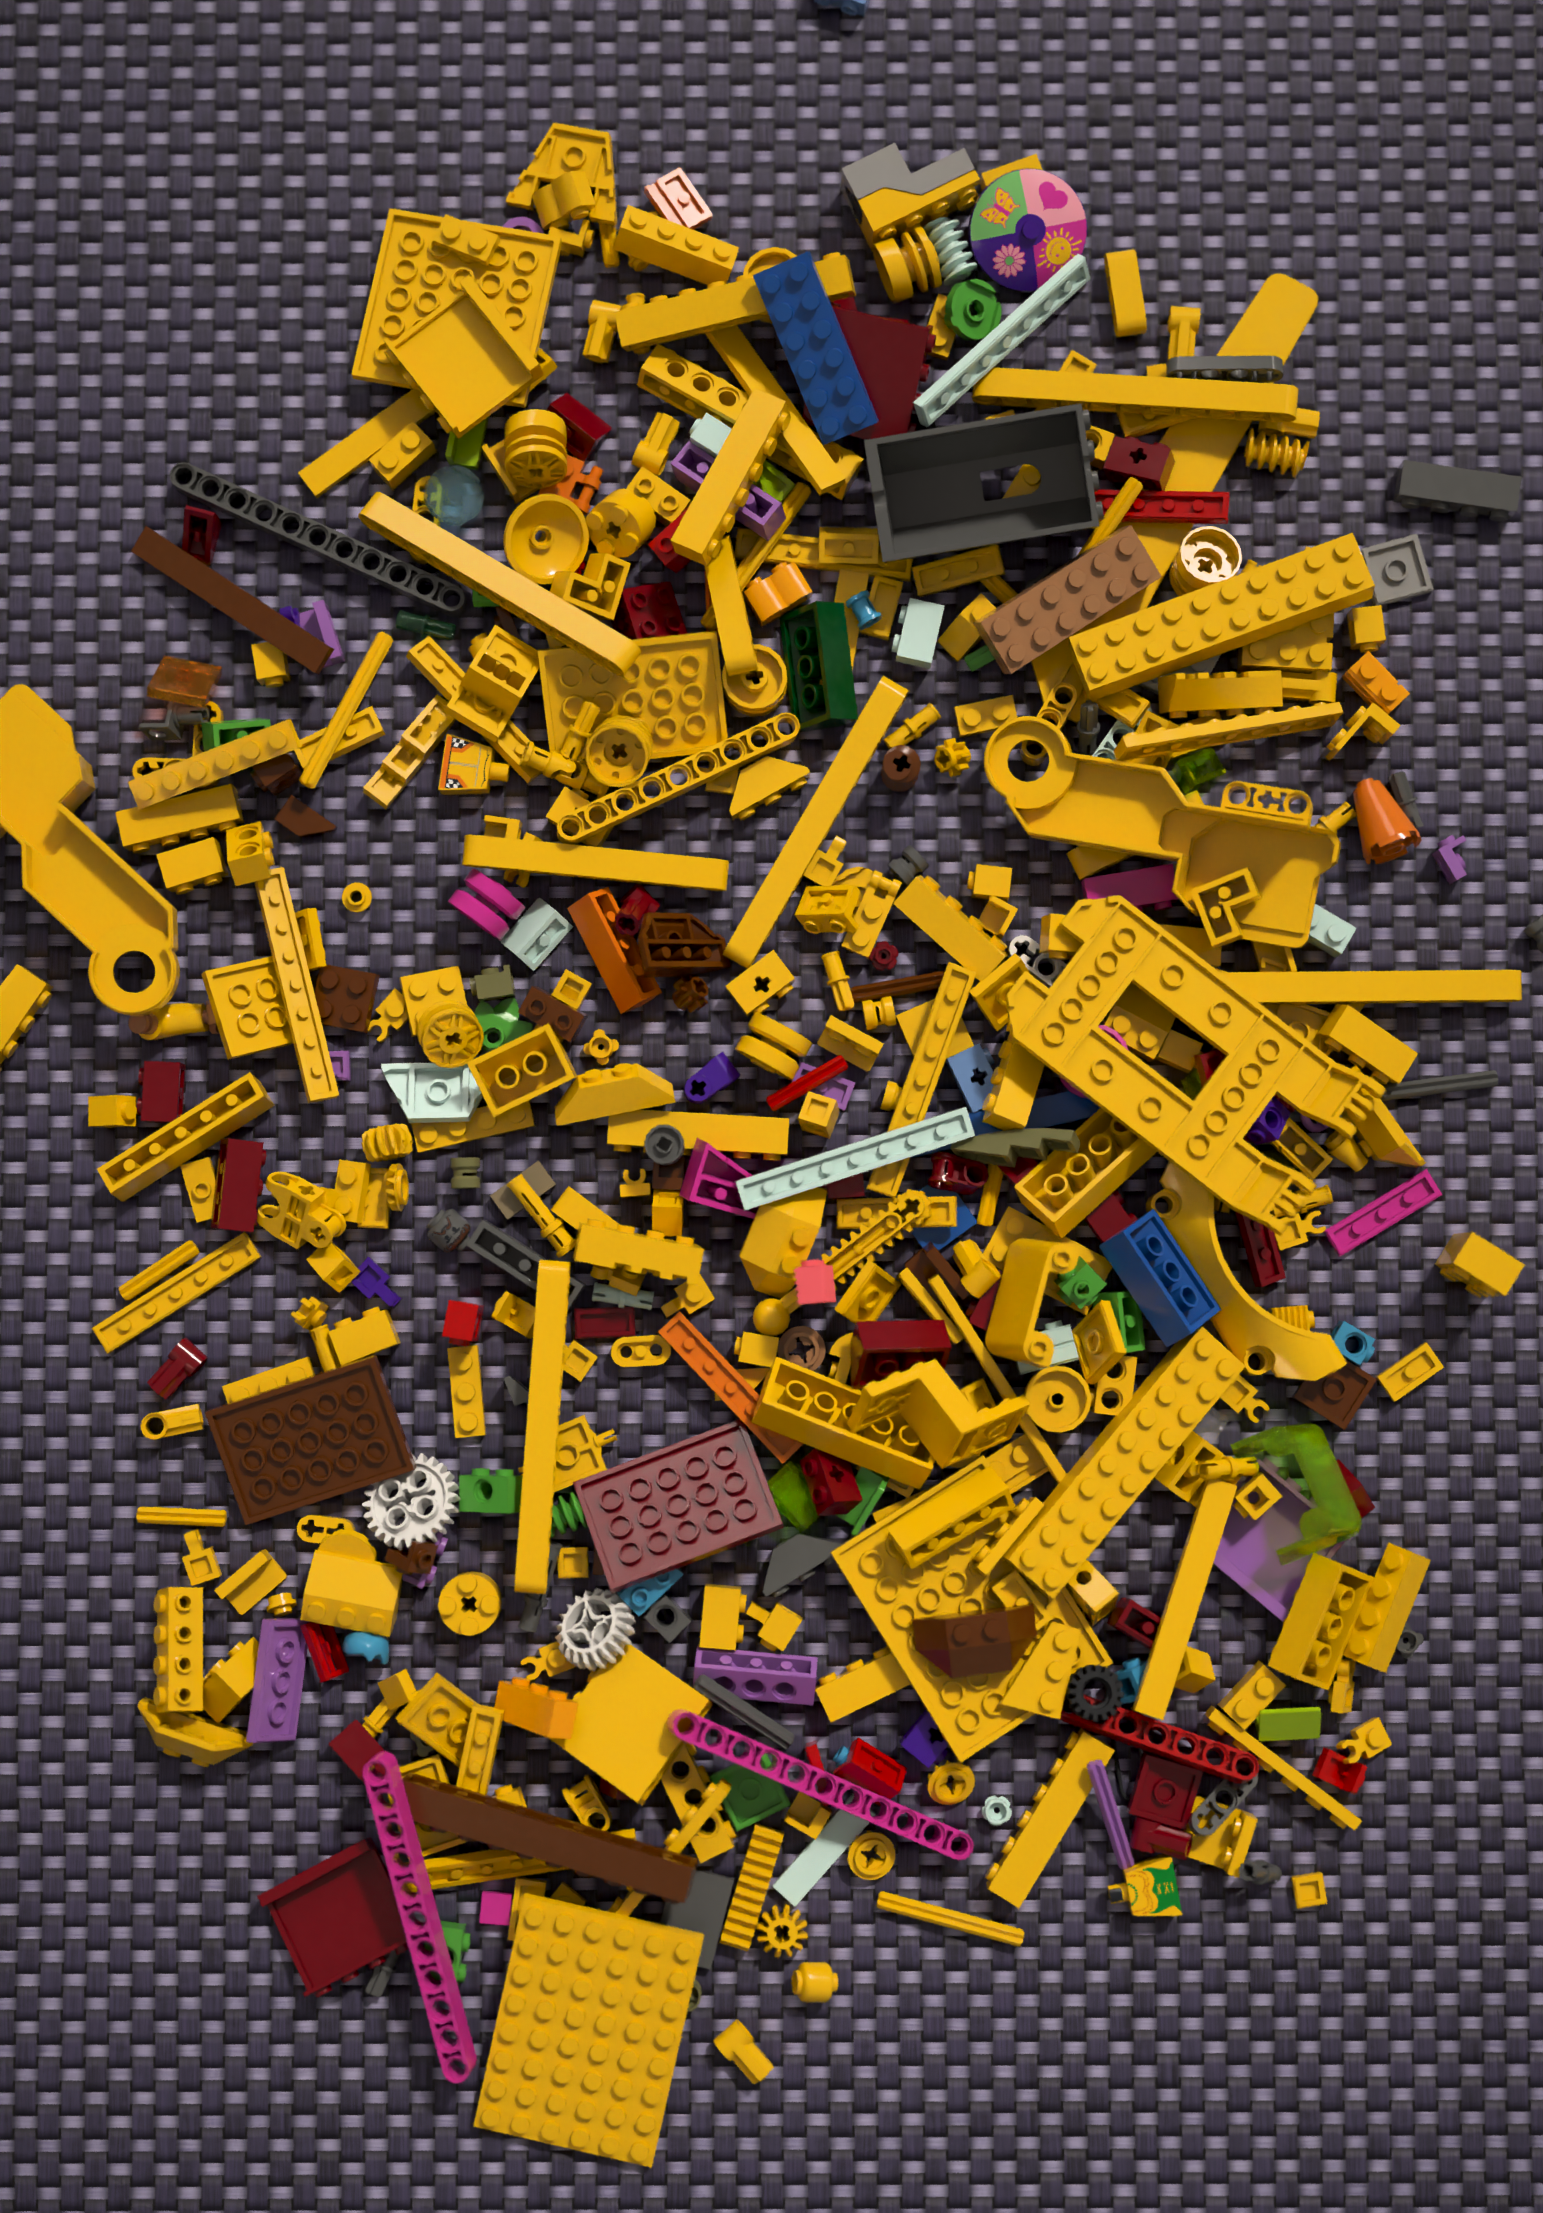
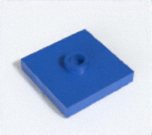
[912,1185,977,1251]

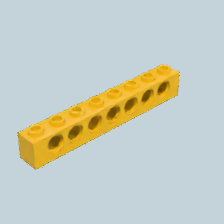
[637,344,863,500]

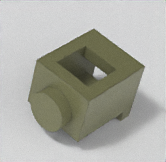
[470,964,516,1002]

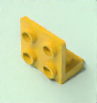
[1325,702,1401,761]
[1183,1795,1258,1878]

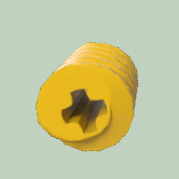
[1244,428,1309,478]

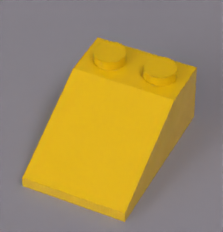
[1103,982,1176,1062]

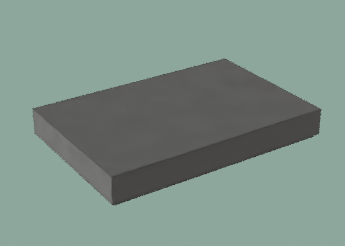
[660,1869,734,1970]

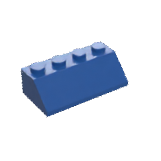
[1099,1209,1221,1347]

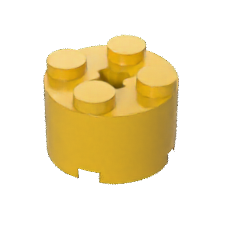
[585,489,656,558]
[438,1572,502,1636]

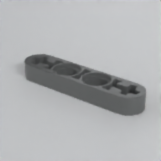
[1166,355,1283,383]

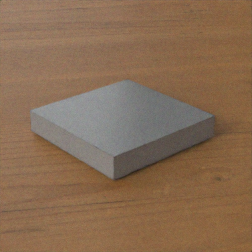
[1360,534,1433,606]

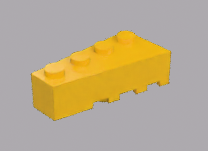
[573,1219,704,1285]

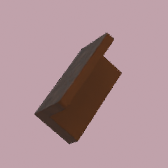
[904,1241,971,1309]

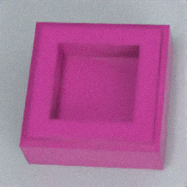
[479,1891,513,1926]

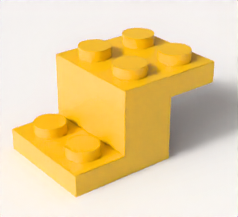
[444,625,539,743]

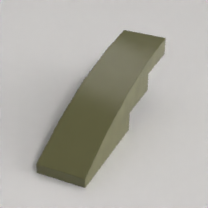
[951,1128,1081,1168]

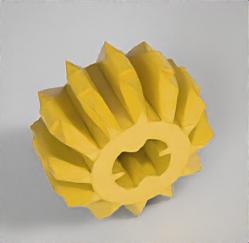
[361,1123,413,1162]
[757,1904,808,1958]

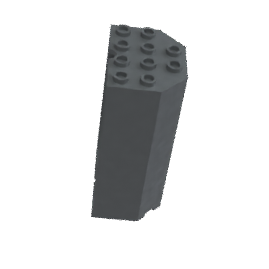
[864,403,1104,563]

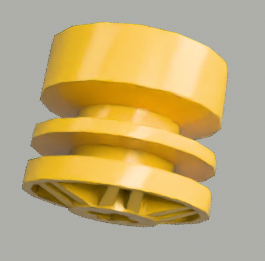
[872,226,942,304]
[504,409,567,489]
[1169,526,1242,596]
[586,715,653,787]

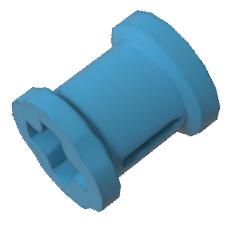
[846,590,883,630]

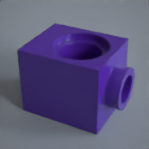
[1246,1096,1290,1145]

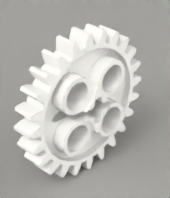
[362,1453,460,1551]

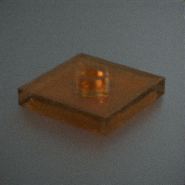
[147,655,222,708]

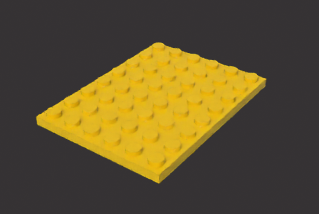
[830,1455,1113,1763]
[473,1893,704,2168]

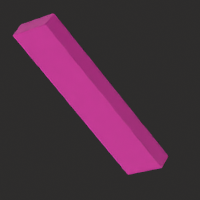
[1324,1169,1442,1257]

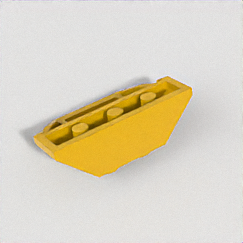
[555,1063,675,1126]
[1341,1064,1426,1168]
[739,1187,827,1299]
[137,1697,255,1767]

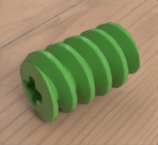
[551,1492,588,1538]

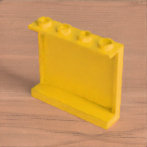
[383,275,544,439]
[550,1645,713,1806]

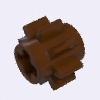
[672,974,708,1013]

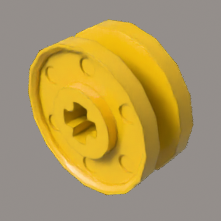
[416,1000,484,1068]

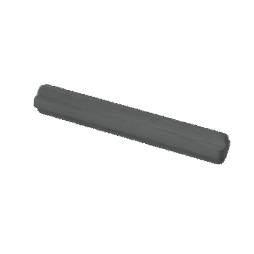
[1381,1070,1498,1101]
[693,1674,794,1749]

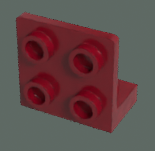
[611,581,687,640]

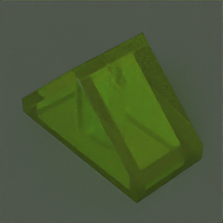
[1171,747,1227,795]

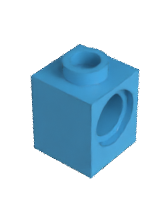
[1331,1321,1375,1365]

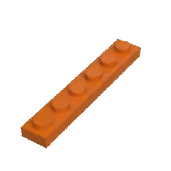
[658,1311,804,1464]

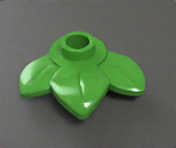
[474,997,533,1052]

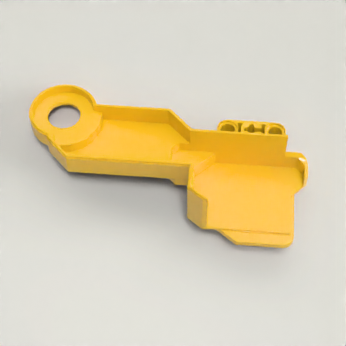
[0,684,180,1016]
[984,716,1341,948]

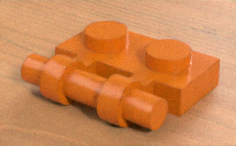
[538,455,604,515]

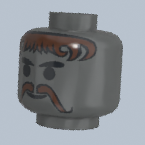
[426,1209,471,1253]

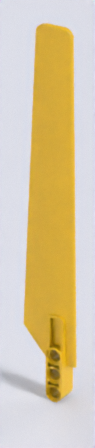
[1020,273,1318,766]

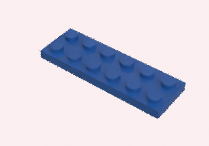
[753,251,879,445]

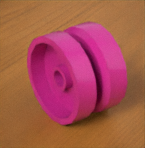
[448,868,526,941]

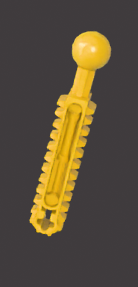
[753,1189,932,1336]

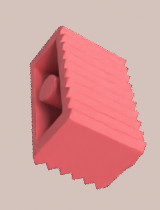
[794,1259,836,1305]

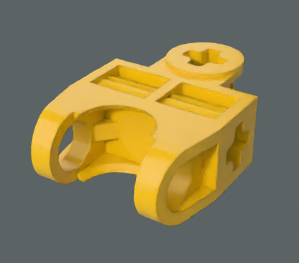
[257,1172,346,1249]

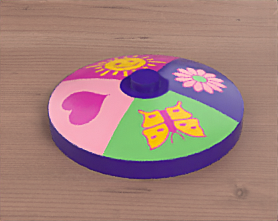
[968,169,1087,291]

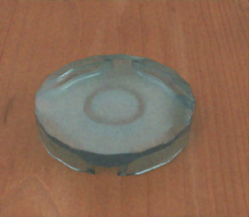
[424,465,484,525]

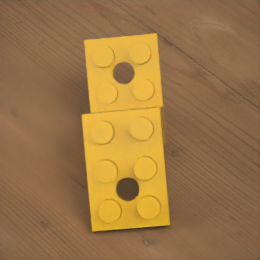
[846,1359,1031,1468]

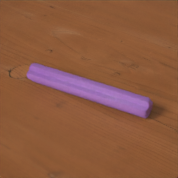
[1087,1759,1135,1869]

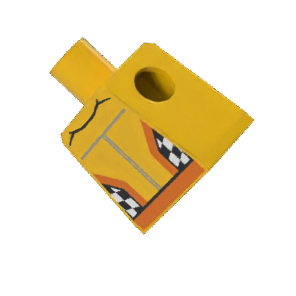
[438,734,510,795]

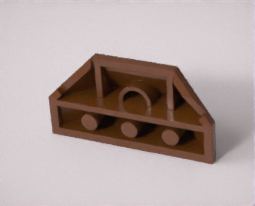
[638,912,731,977]
[912,1603,1037,1678]

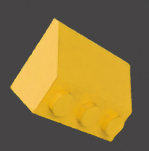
[467,1023,577,1117]
[300,1550,403,1637]

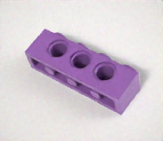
[693,1646,818,1705]

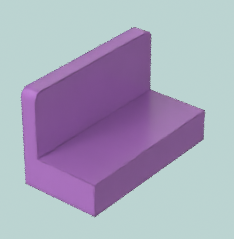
[299,600,345,668]

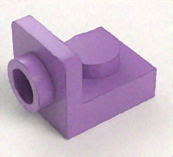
[1432,835,1467,884]

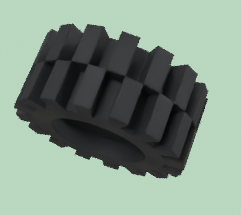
[1065,1665,1124,1721]

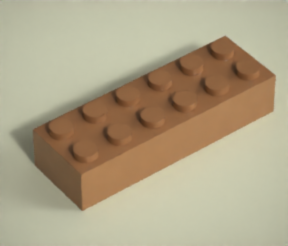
[973,525,1162,674]

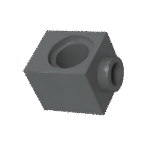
[644,1593,692,1643]

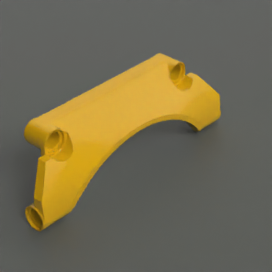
[1146,1161,1347,1381]

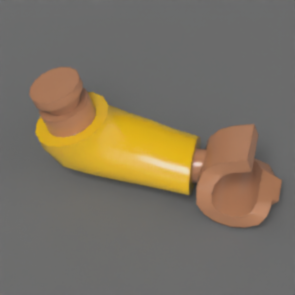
[128,1000,220,1040]

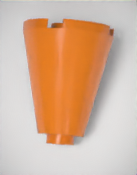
[1353,778,1422,864]

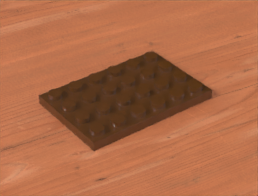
[205,1355,416,1525]

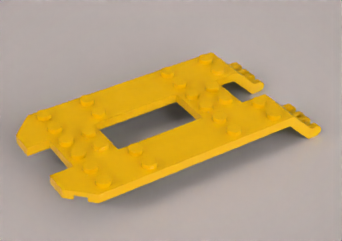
[1005,895,1386,1236]

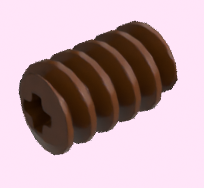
[881,745,921,792]

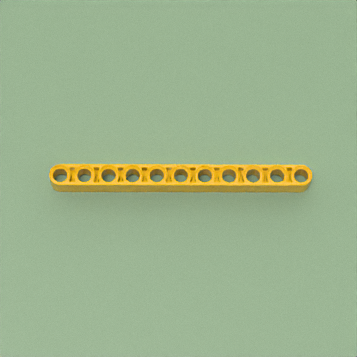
[972,367,1299,422]
[358,492,641,677]
[723,676,909,969]
[1220,970,1522,1005]
[514,1260,571,1594]

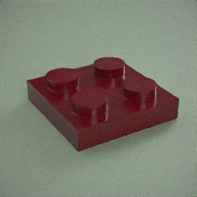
[1126,1753,1203,1830]

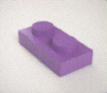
[791,1061,855,1111]

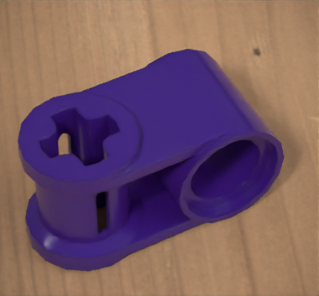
[684,1052,741,1104]

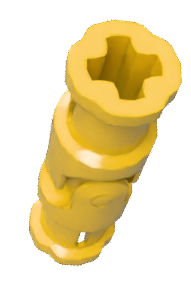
[520,741,609,799]

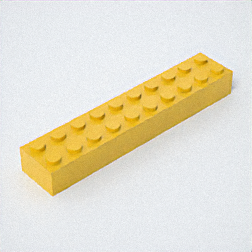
[1068,533,1375,701]
[1001,1326,1245,1599]

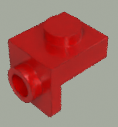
[1312,1747,1367,1794]

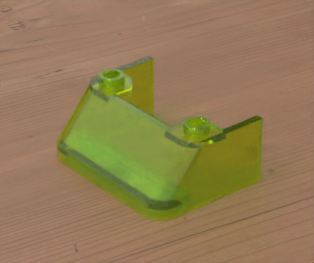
[1230,1423,1362,1566]

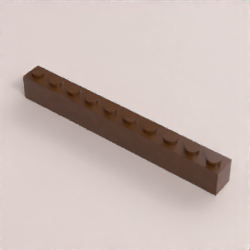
[402,1772,699,1904]

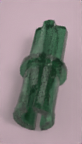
[396,610,456,641]

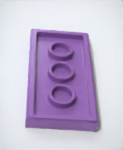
[246,1618,309,1743]

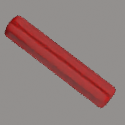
[766,1055,848,1111]

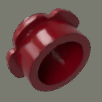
[869,941,898,971]

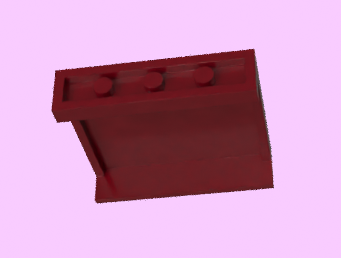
[802,302,936,440]
[257,1837,409,1998]

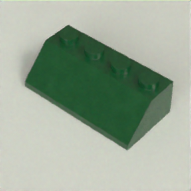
[779,601,858,733]

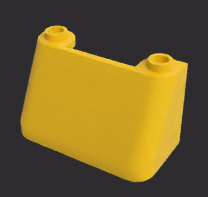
[985,1238,1081,1368]

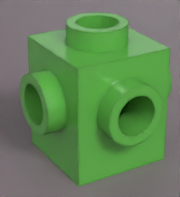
[1054,1257,1107,1309]

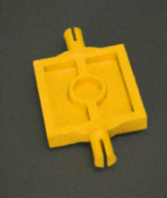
[518,1414,618,1493]

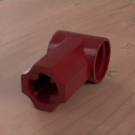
[615,883,660,936]
[147,1337,208,1400]
[1129,1816,1193,1860]

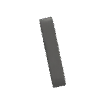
[1188,1763,1258,1837]

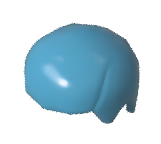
[343,1631,389,1664]

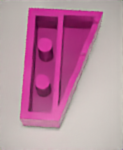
[679,1138,759,1219]

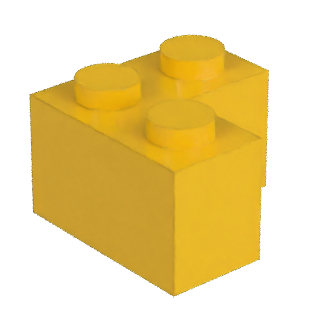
[550,553,631,620]
[1190,867,1261,949]
[203,1637,259,1724]

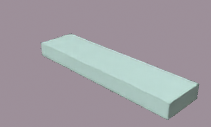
[772,1794,876,1906]

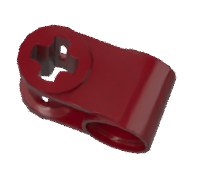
[928,1152,989,1195]

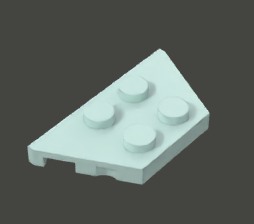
[381,1063,483,1123]

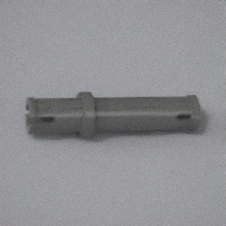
[518,1540,562,1632]

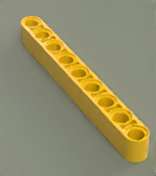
[557,712,800,845]
[462,835,729,891]

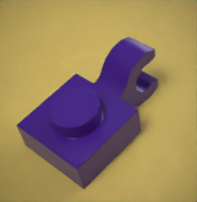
[351,1257,401,1308]

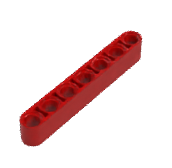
[1060,1694,1259,1784]

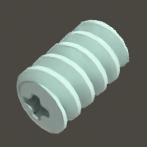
[923,217,977,286]

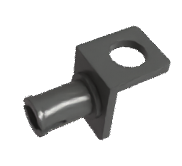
[139,692,210,740]

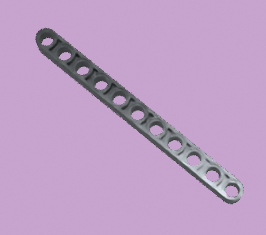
[170,462,468,617]

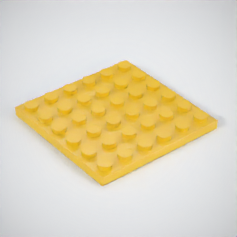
[351,208,562,408]

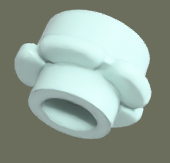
[982,1795,1012,1826]

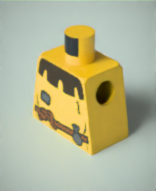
[1065,1560,1119,1627]

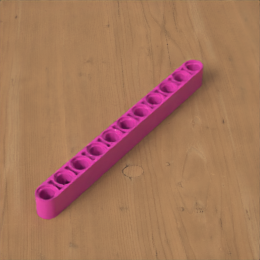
[667,1709,973,1860]
[363,1751,477,2083]

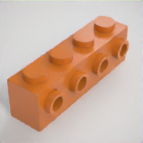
[567,887,662,1014]

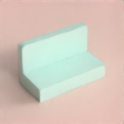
[501,898,573,971]

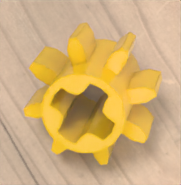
[934,738,971,777]

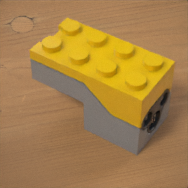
[841,143,980,251]

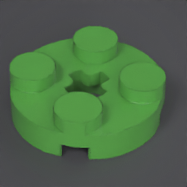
[944,279,1001,341]

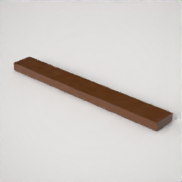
[131,526,334,675]

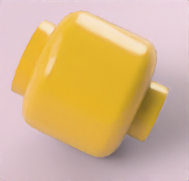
[791,1962,838,2003]

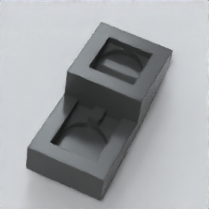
[503,1375,529,1406]

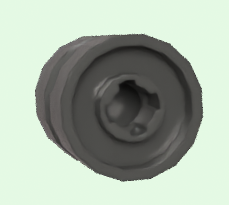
[644,1124,685,1166]

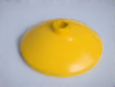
[503,494,589,584]

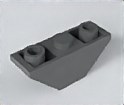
[763,1532,841,1598]

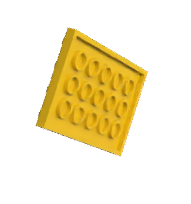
[537,631,729,765]

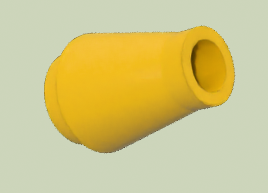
[1324,1130,1368,1172]

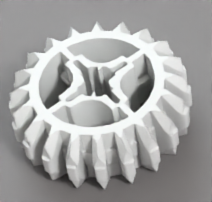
[555,1588,636,1671]

